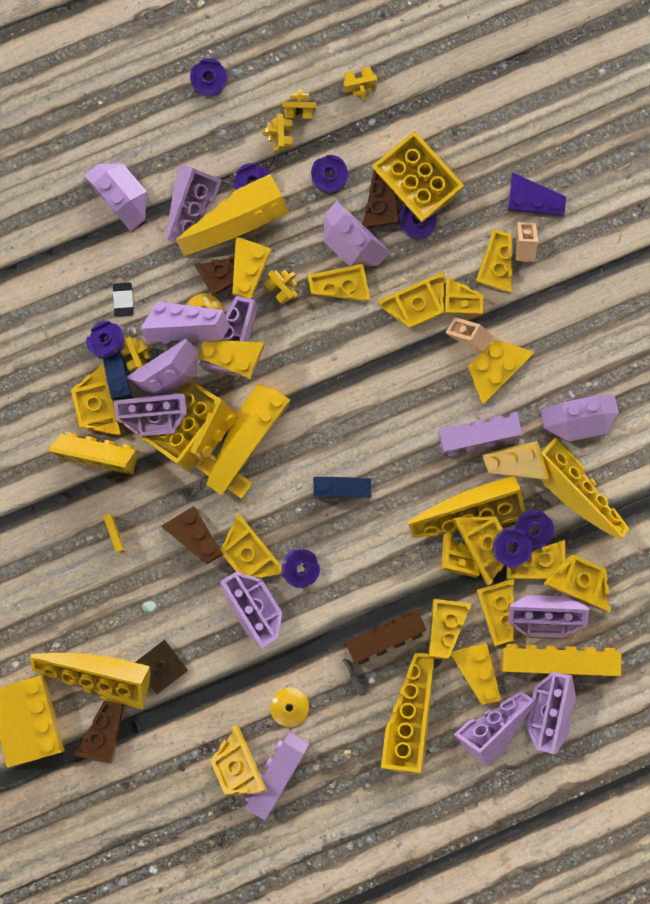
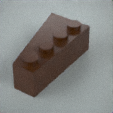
[345,609,427,665]

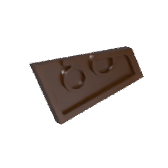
[362,170,399,228]
[194,255,235,297]
[161,506,223,564]
[74,700,125,763]

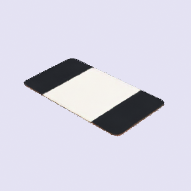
[113,282,134,316]

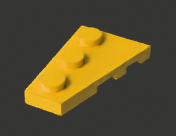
[476,229,512,294]
[482,441,549,480]
[506,540,565,579]

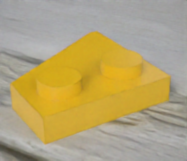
[445,276,484,315]
[441,532,479,578]

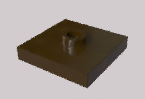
[134,639,188,694]

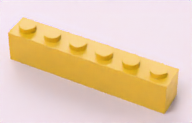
[501,644,621,676]

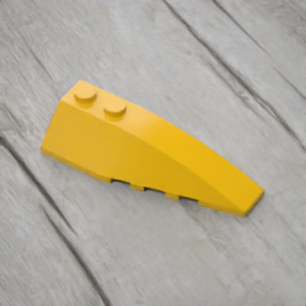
[176,174,289,256]
[206,383,290,496]
[540,437,629,539]
[408,476,526,538]
[381,652,434,776]
[30,653,150,710]

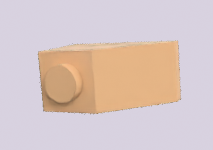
[515,222,538,262]
[445,317,493,352]

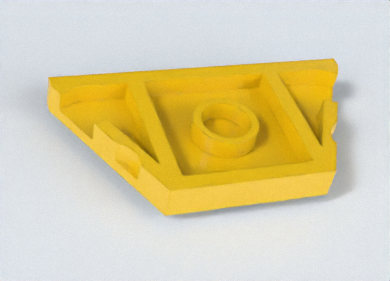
[377,272,445,329]
[468,339,534,405]
[71,364,121,436]
[221,513,282,579]
[453,516,513,585]
[544,555,611,612]
[210,725,267,796]

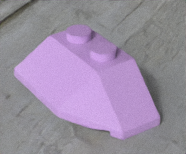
[84,164,147,232]
[323,201,391,266]
[127,339,198,395]
[114,393,187,436]
[540,394,619,442]
[220,572,282,649]
[509,595,589,638]
[526,672,576,754]

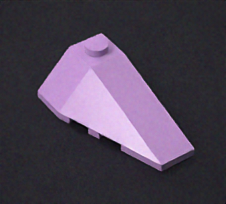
[166,164,222,244]
[454,691,536,767]

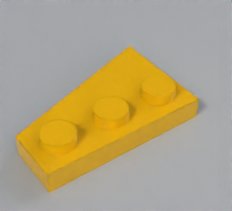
[233,237,272,299]
[307,264,371,302]
[198,340,265,379]
[190,397,238,462]
[476,579,514,646]
[428,599,472,660]
[451,643,501,705]

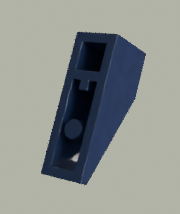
[103,351,133,401]
[313,477,371,498]

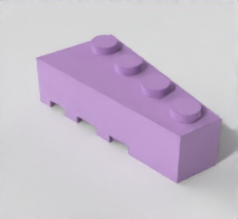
[198,296,258,378]
[141,301,230,344]
[438,412,522,456]
[245,731,309,820]

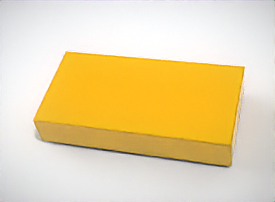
[103,514,125,553]

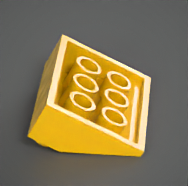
[372,131,464,222]
[140,381,234,472]
[49,432,138,475]
[0,675,65,768]

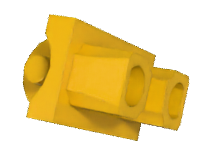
[343,67,377,100]
[282,88,316,119]
[262,113,293,152]
[264,270,299,304]
[120,336,153,372]

